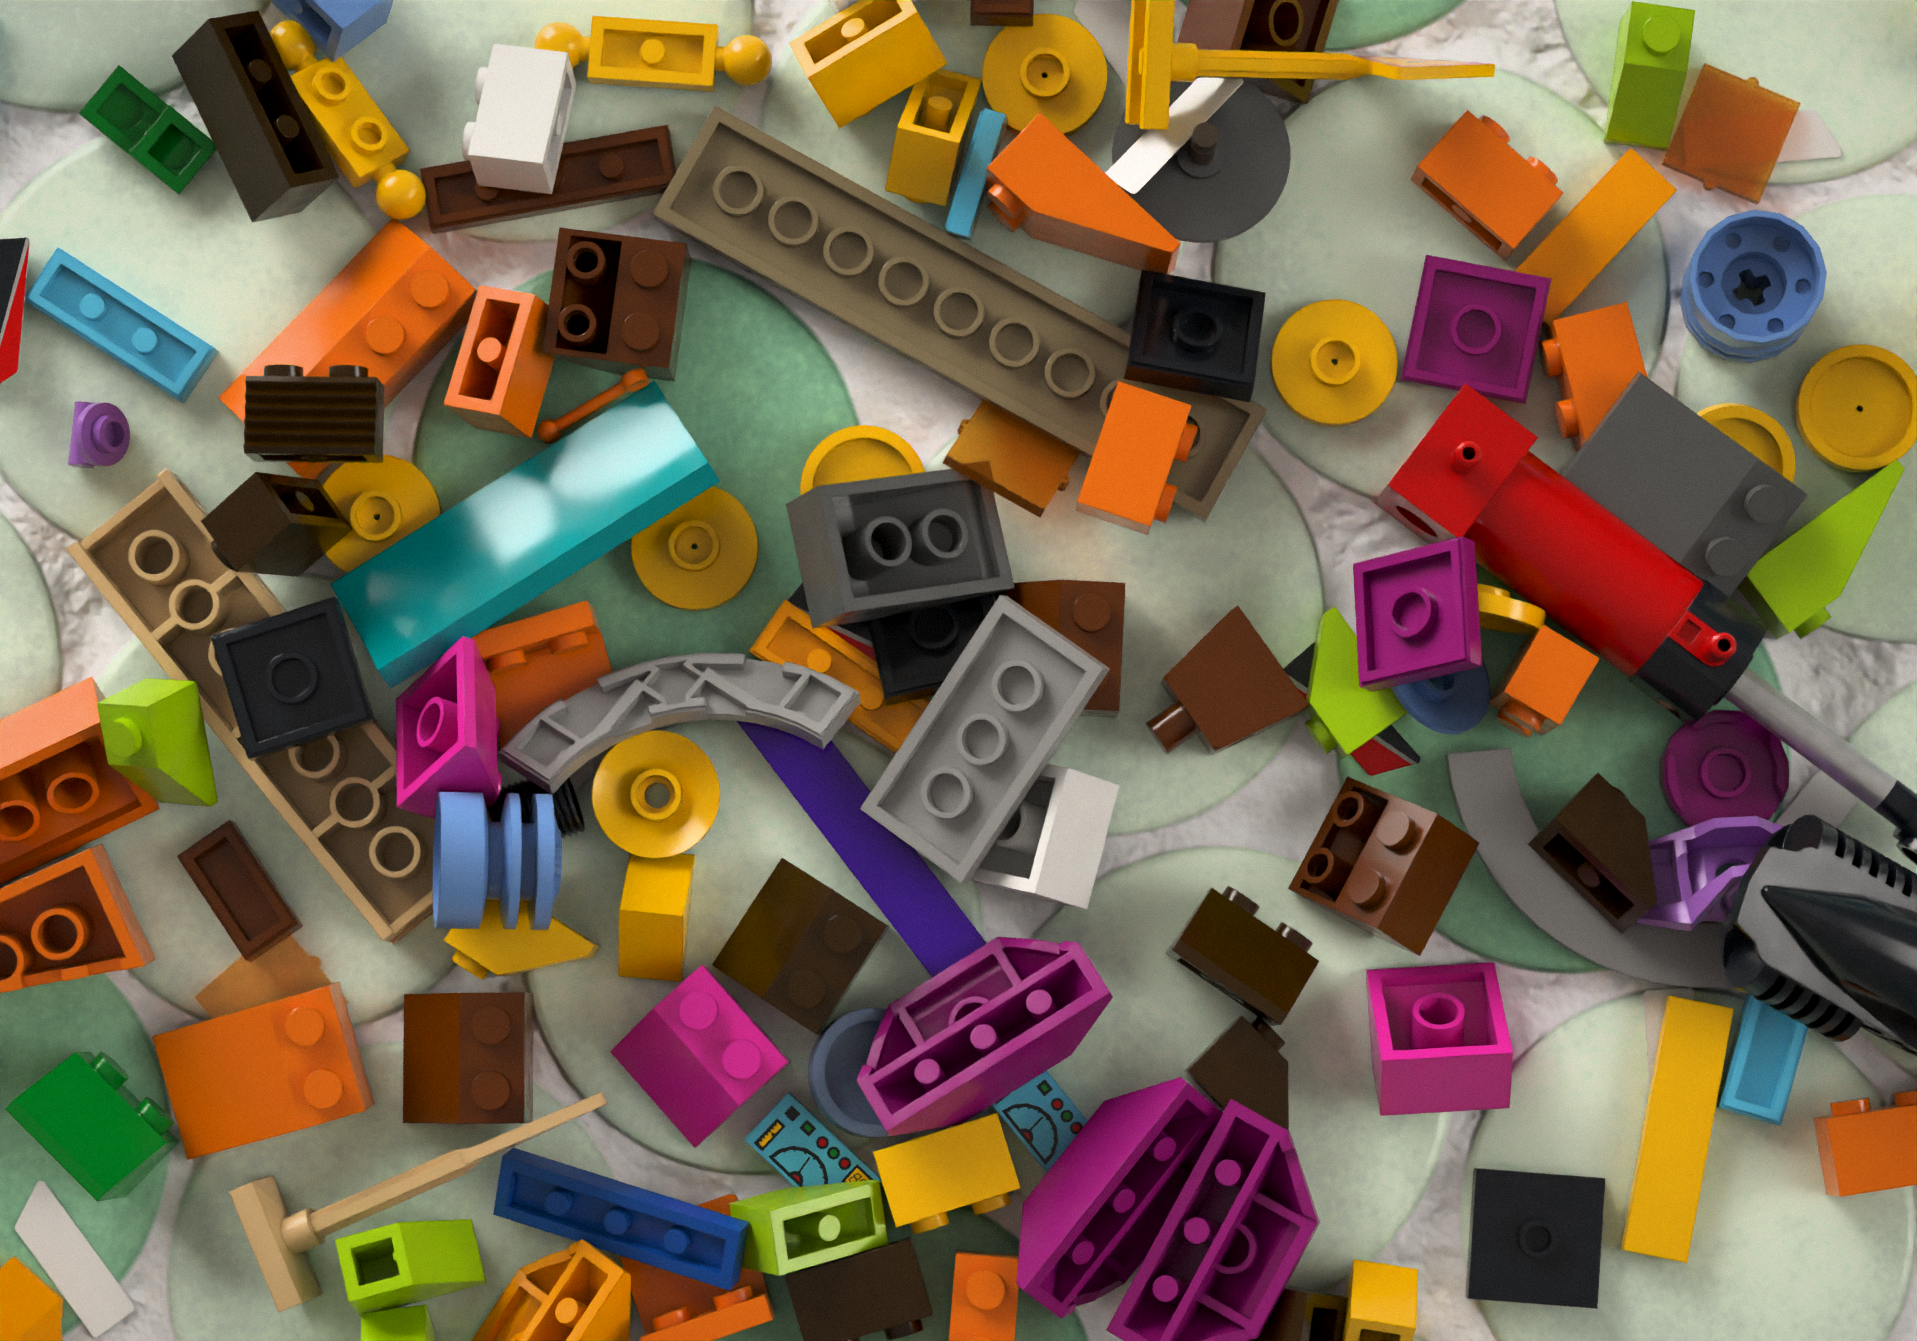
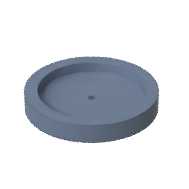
[808,1008,889,1138]

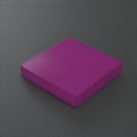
[1401,255,1552,404]
[1353,536,1482,692]

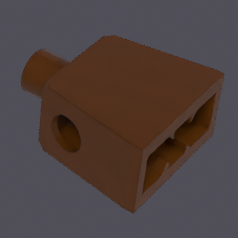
[1145,606,1309,755]

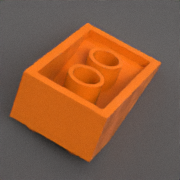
[986,113,1181,274]
[152,981,375,1160]

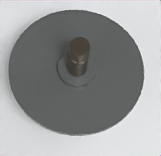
[1112,76,1291,243]

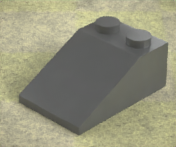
[1561,371,1808,598]
[786,464,1015,629]

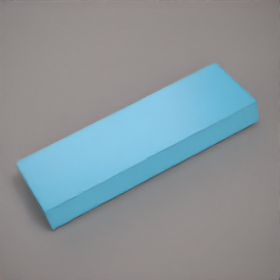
[25,247,219,404]

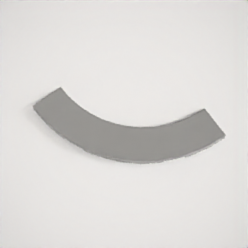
[499,653,861,795]
[1445,748,1729,988]

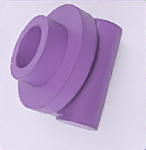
[68,401,130,468]

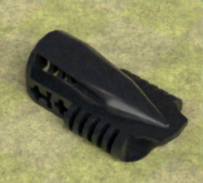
[1721,815,1917,1057]

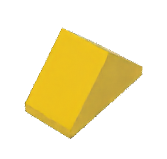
[618,853,695,982]

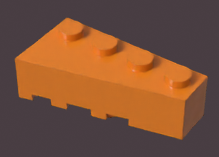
[0,844,155,993]

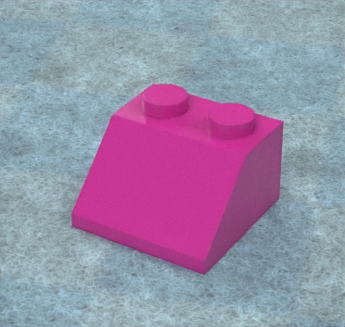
[396,636,502,819]
[1366,962,1513,1116]
[610,965,791,1148]

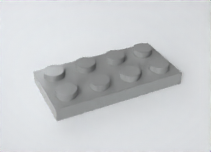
[860,595,1110,883]

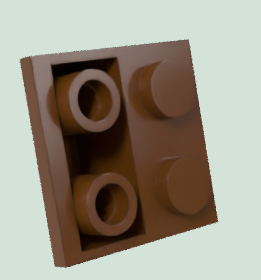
[542,227,691,382]
[1288,776,1479,956]

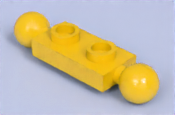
[534,16,772,92]
[269,20,426,220]

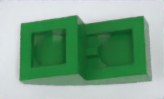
[78,65,217,195]

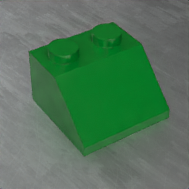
[5,1052,180,1202]

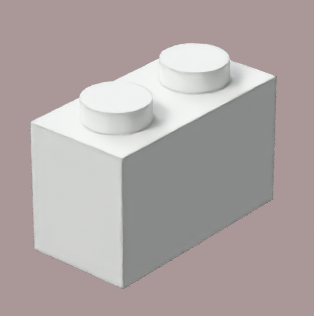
[462,44,577,194]

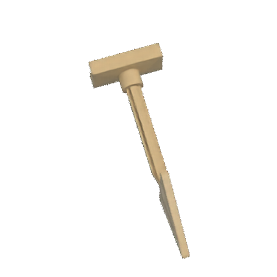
[229,1092,607,1312]

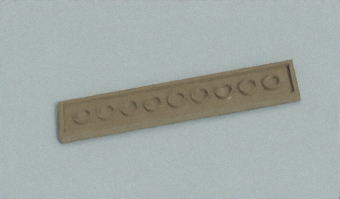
[652,105,1268,523]

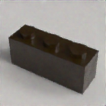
[172,11,339,223]

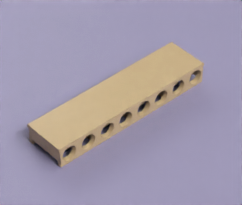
[66,468,435,945]

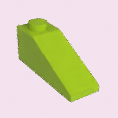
[1738,459,1905,640]

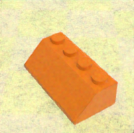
[218,219,477,479]
[0,677,159,885]

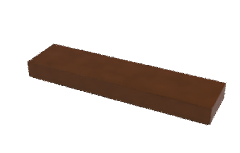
[420,125,677,234]

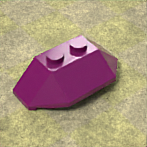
[856,937,1113,1136]
[1016,1077,1223,1319]
[1106,1099,1320,1341]

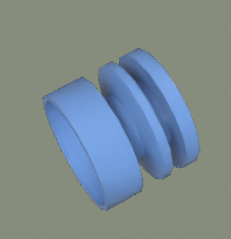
[1679,210,1827,364]
[433,791,562,930]

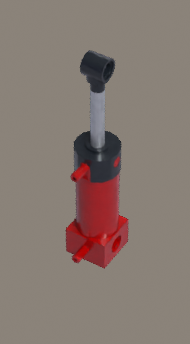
[1374,383,1917,865]

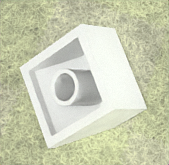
[946,764,1120,910]

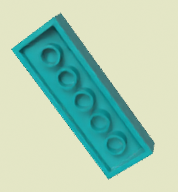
[330,381,720,689]

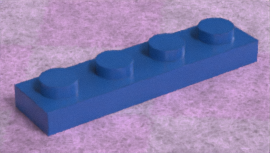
[493,1147,750,1291]

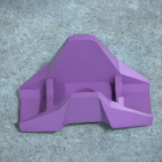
[1637,816,1784,931]

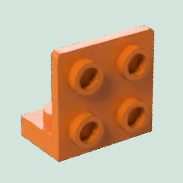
[471,600,613,749]
[619,1194,777,1341]

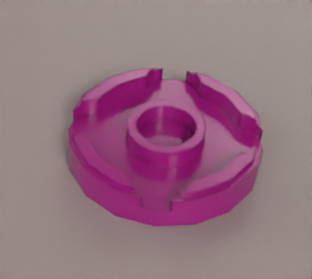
[1659,710,1789,827]

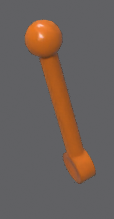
[537,368,649,444]

